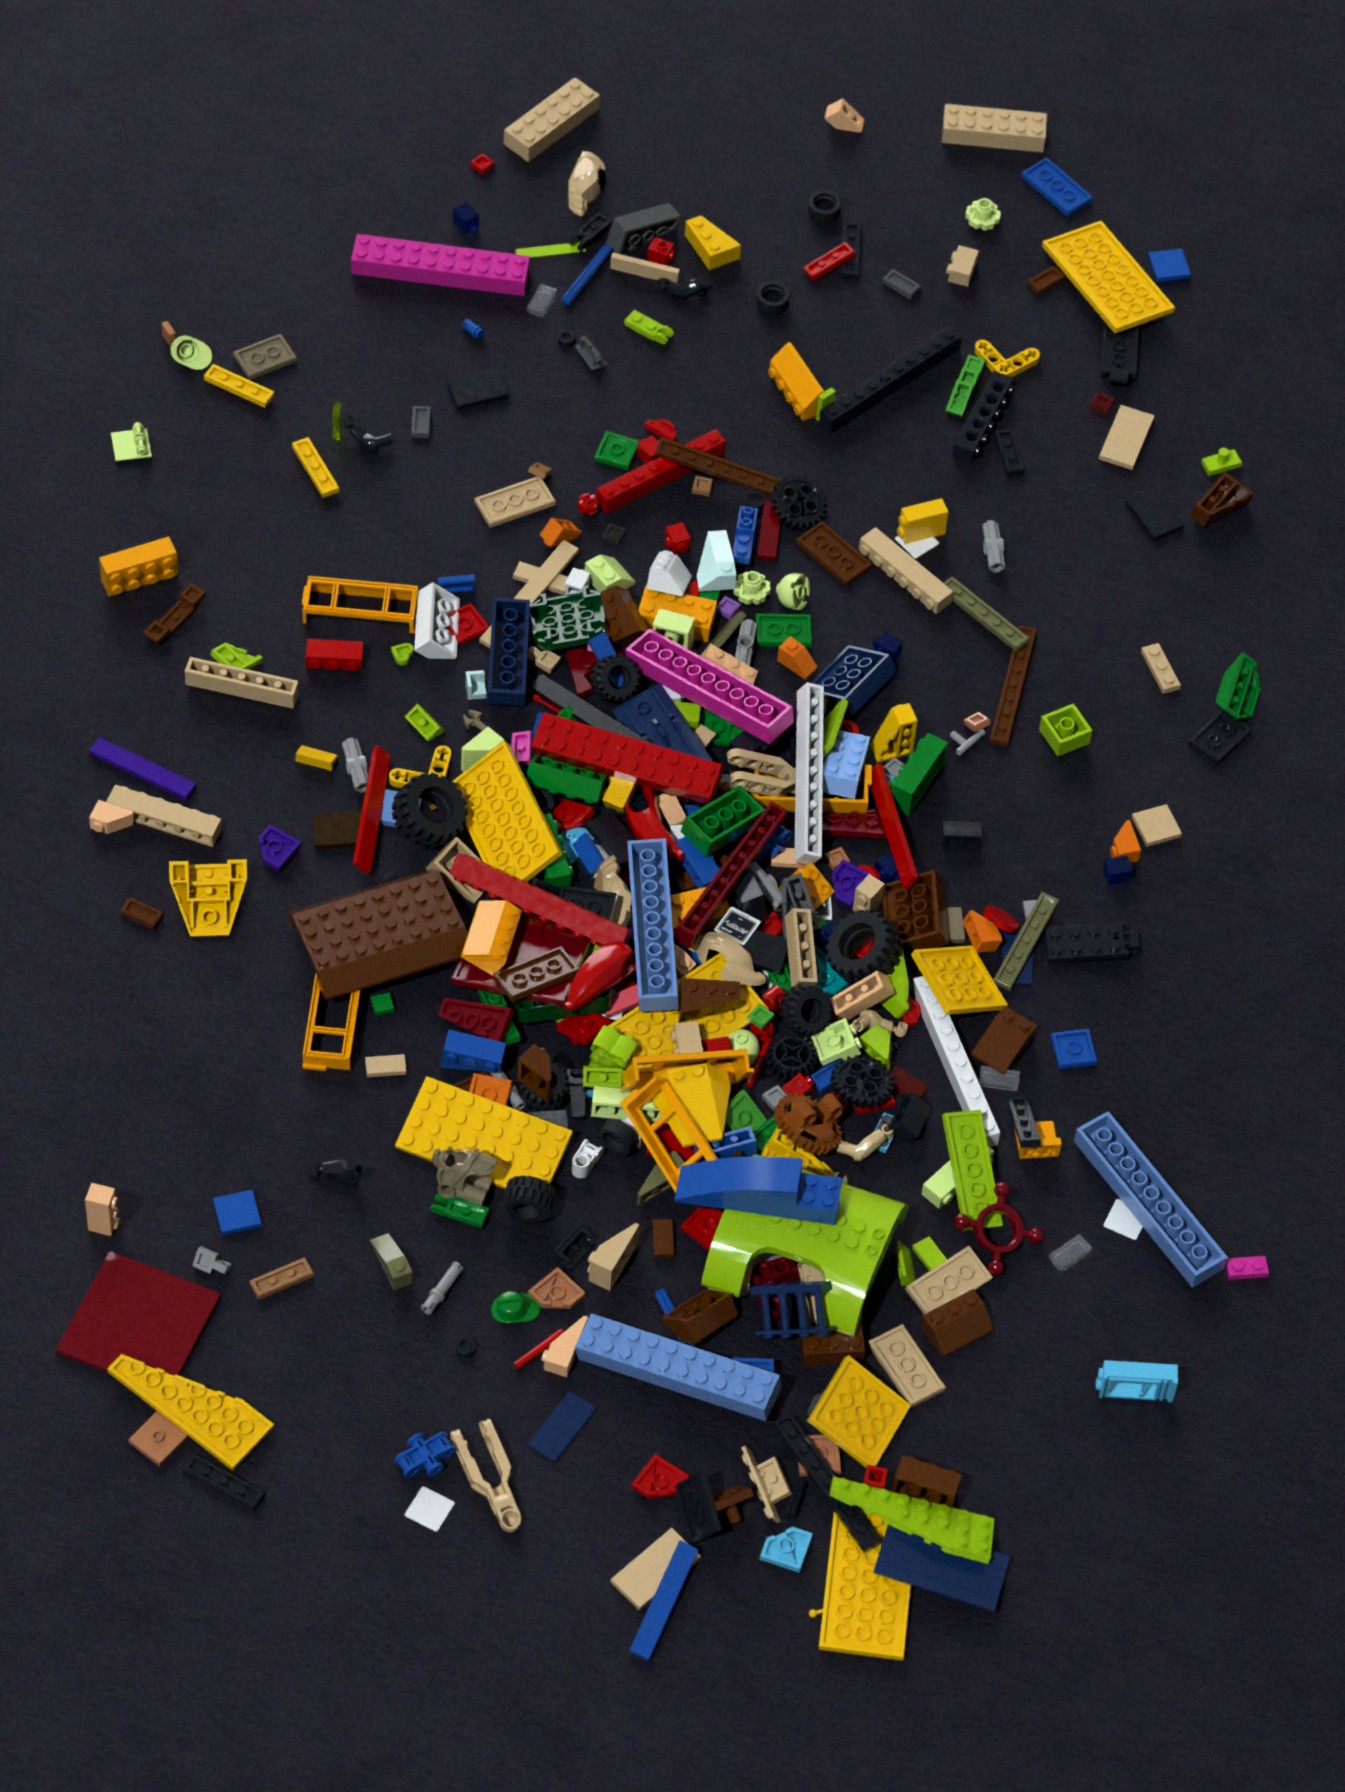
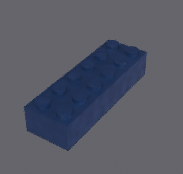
[487,598,530,706]

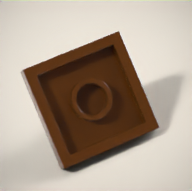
[713,1485,754,1524]

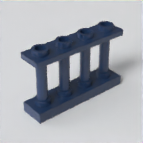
[750,1281,835,1338]

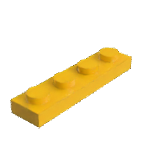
[204,364,275,408]
[292,437,339,498]

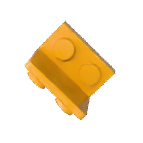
[778,862,834,911]
[1014,1121,1061,1159]

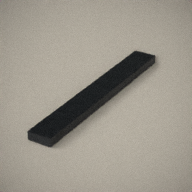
[529,674,650,743]
[773,1413,882,1553]

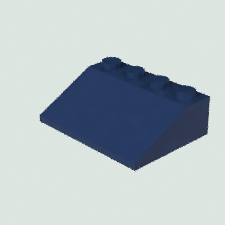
[811,645,896,717]

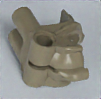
[432,1147,498,1206]

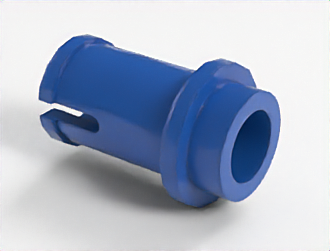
[462,318,484,339]

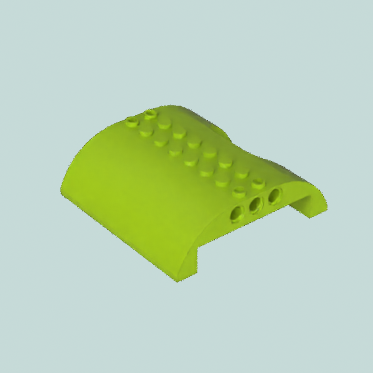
[701,1154,909,1336]

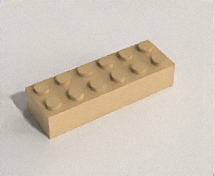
[504,78,600,162]
[942,104,1047,152]

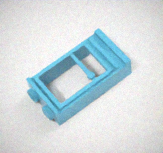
[1095,1360,1178,1402]

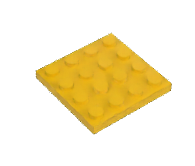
[911,945,1008,1015]
[807,1355,911,1468]

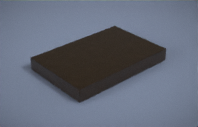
[312,811,362,849]

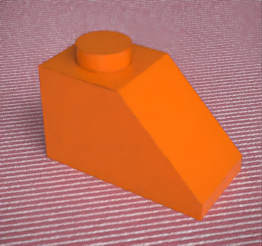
[540,518,582,547]
[777,636,818,680]
[1110,820,1141,865]
[963,910,1003,953]

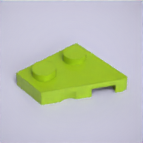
[211,642,263,670]

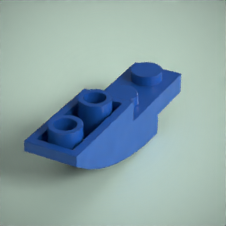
[732,506,758,564]

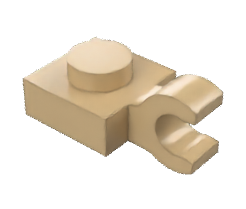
[527,646,561,674]

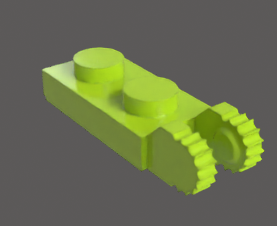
[624,310,674,344]

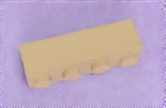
[785,908,818,987]

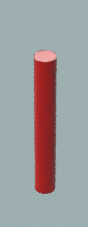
[745,1037,773,1087]
[513,1328,564,1369]

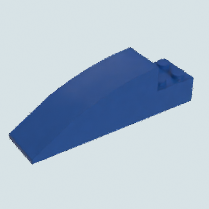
[674,1156,842,1225]

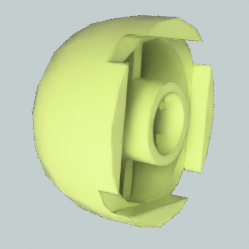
[776,573,810,610]
[724,1029,760,1066]

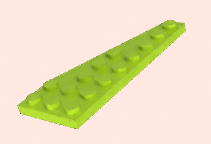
[829,1476,994,1564]

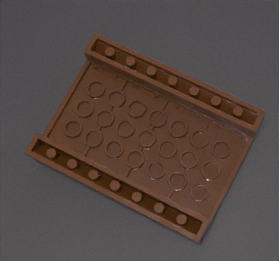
[287,869,467,1001]

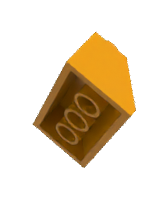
[768,342,824,421]
[460,900,522,976]

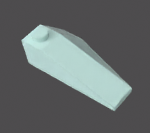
[697,530,736,591]

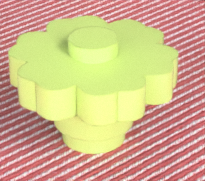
[965,198,1001,230]
[733,571,770,605]

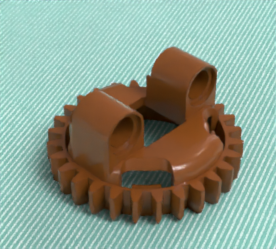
[773,1093,843,1155]

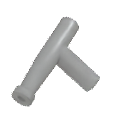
[950,729,986,756]

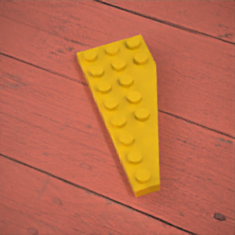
[107,1354,274,1471]

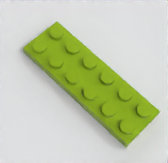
[942,1110,1003,1231]

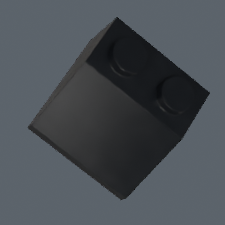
[734,869,769,923]

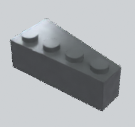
[606,203,680,255]

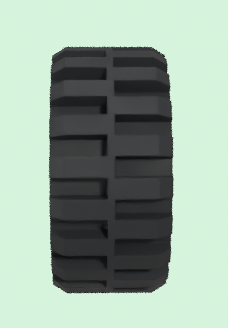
[392,773,468,849]
[826,910,903,985]

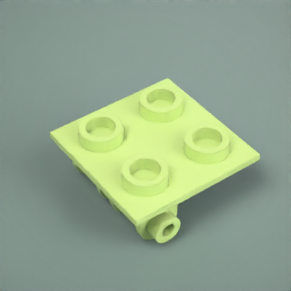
[111,422,152,461]

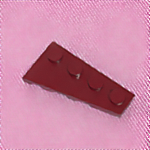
[438,998,514,1042]

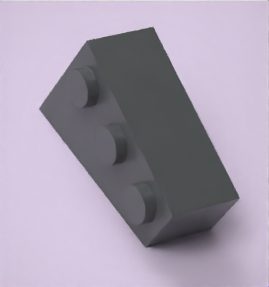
[781,873,820,939]

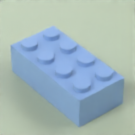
[822,730,870,799]

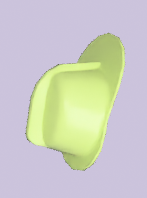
[171,335,212,370]

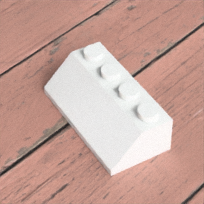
[414,582,460,659]

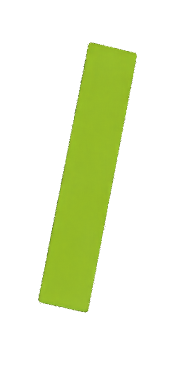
[515,242,586,257]

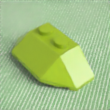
[880,947,909,1019]

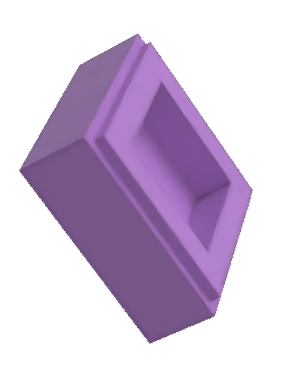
[716,596,741,619]

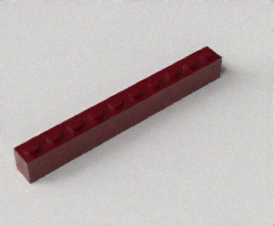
[674,801,787,949]

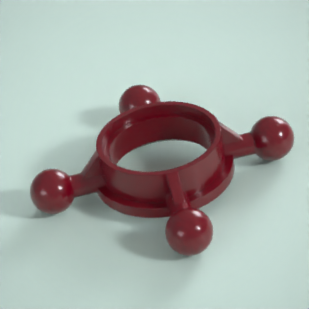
[954,1182,1044,1276]

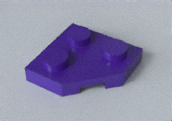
[259,824,301,872]
[832,859,871,908]

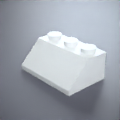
[646,551,692,596]

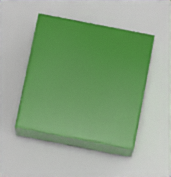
[747,1004,775,1030]

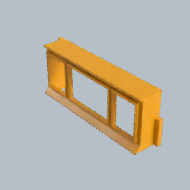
[302,576,418,633]
[751,765,872,814]
[302,973,361,1071]
[620,1049,754,1093]
[620,1076,718,1193]

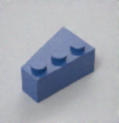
[440,1030,506,1073]

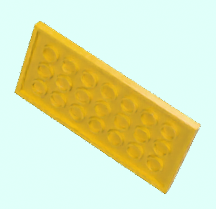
[1042,221,1175,333]
[452,741,562,899]
[598,953,769,1069]
[395,1076,573,1190]
[818,1506,911,1661]

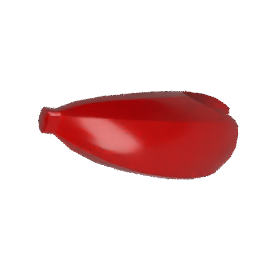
[625,786,685,861]
[563,941,636,1012]

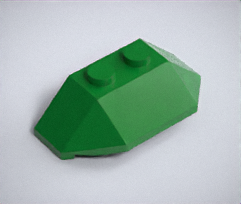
[1215,652,1261,720]

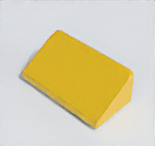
[296,745,338,771]

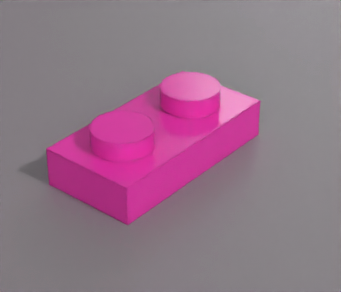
[511,731,532,766]
[1226,1256,1269,1280]

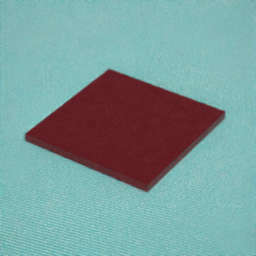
[451,900,591,1007]
[56,1251,221,1376]

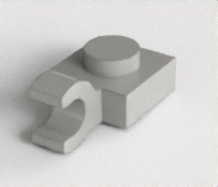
[192,1246,231,1274]

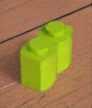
[591,1025,638,1068]

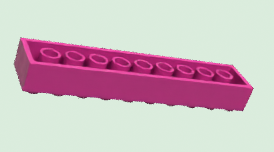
[351,234,530,296]
[625,628,794,744]

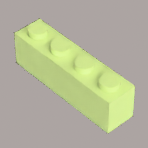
[591,1086,667,1123]
[922,1146,994,1209]

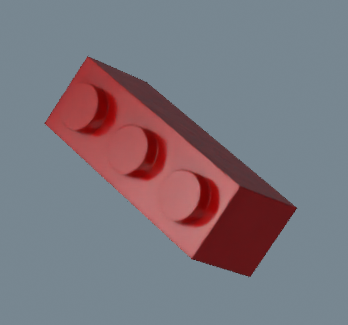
[306,639,363,671]

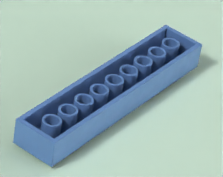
[627,838,678,1012]
[1074,1111,1228,1288]
[575,1313,782,1421]

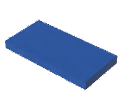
[1021,157,1093,217]

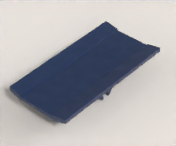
[612,684,713,761]
[873,1524,1010,1612]

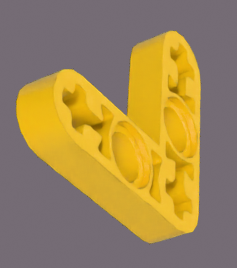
[974,340,1040,377]
[389,745,451,788]

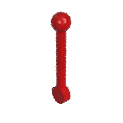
[533,694,561,714]

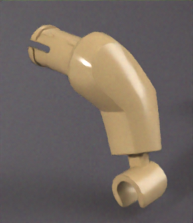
[852,1010,908,1037]
[837,1124,894,1161]

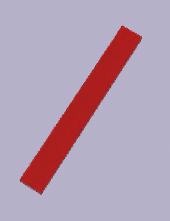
[353,745,391,874]
[871,763,918,890]

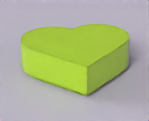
[391,643,414,665]

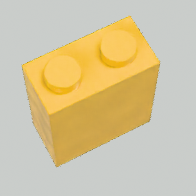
[897,498,949,544]

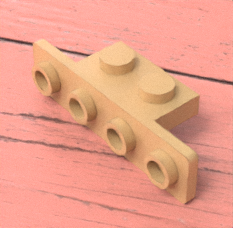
[741,1446,792,1523]

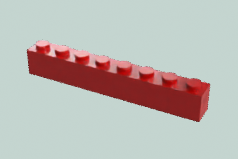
[596,429,726,514]

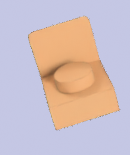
[657,792,686,825]

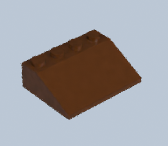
[883,869,949,950]

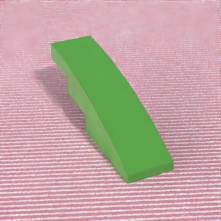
[946,354,985,417]

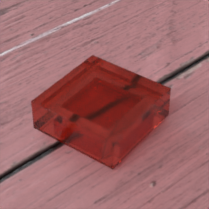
[1090,392,1114,415]

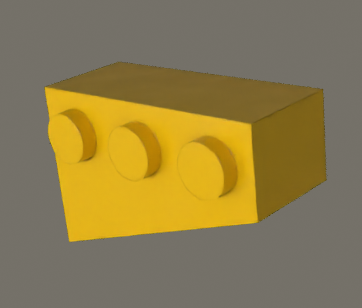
[685,216,741,270]
[870,703,918,763]
[601,777,642,813]

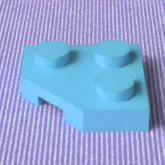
[760,1527,813,1573]

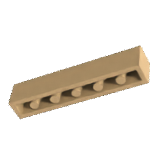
[859,527,953,614]
[185,657,299,709]
[106,785,222,847]

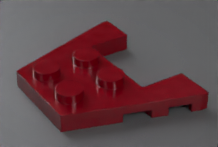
[566,644,639,698]

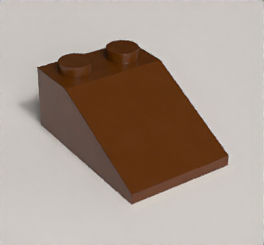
[971,1006,1038,1075]

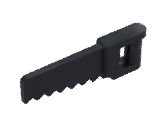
[567,1068,587,1118]

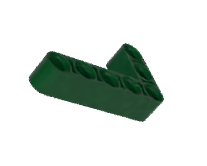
[513,988,611,1023]

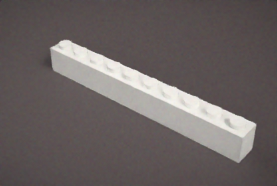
[794,682,824,864]
[911,976,1000,1147]

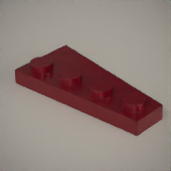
[822,809,887,839]

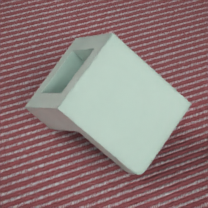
[466,670,486,700]

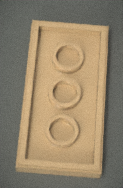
[1099,405,1155,470]
[475,476,556,528]
[905,1246,993,1314]
[868,1324,946,1408]
[611,1528,701,1611]

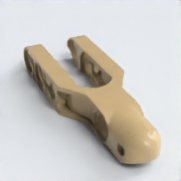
[727,748,827,797]
[450,1419,521,1532]

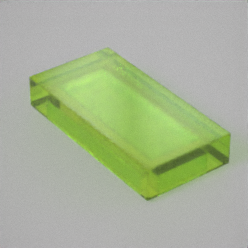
[332,402,342,440]

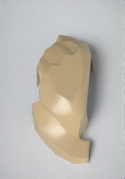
[568,151,606,217]
[594,855,632,946]
[688,932,766,986]

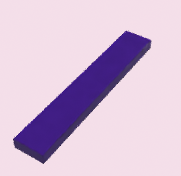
[89,737,196,800]

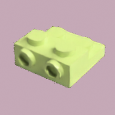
[810,1018,863,1066]

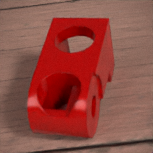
[762,985,785,1021]

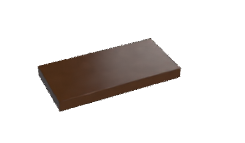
[796,521,872,586]
[493,946,580,1002]

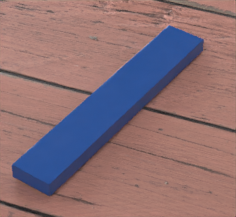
[629,1540,698,1661]

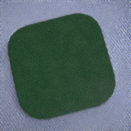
[530,586,607,650]

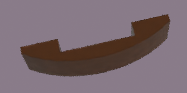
[143,583,206,643]

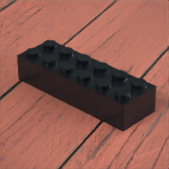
[726,695,828,773]

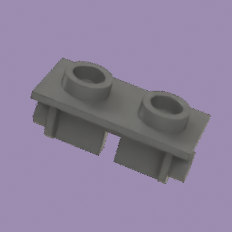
[575,336,608,371]

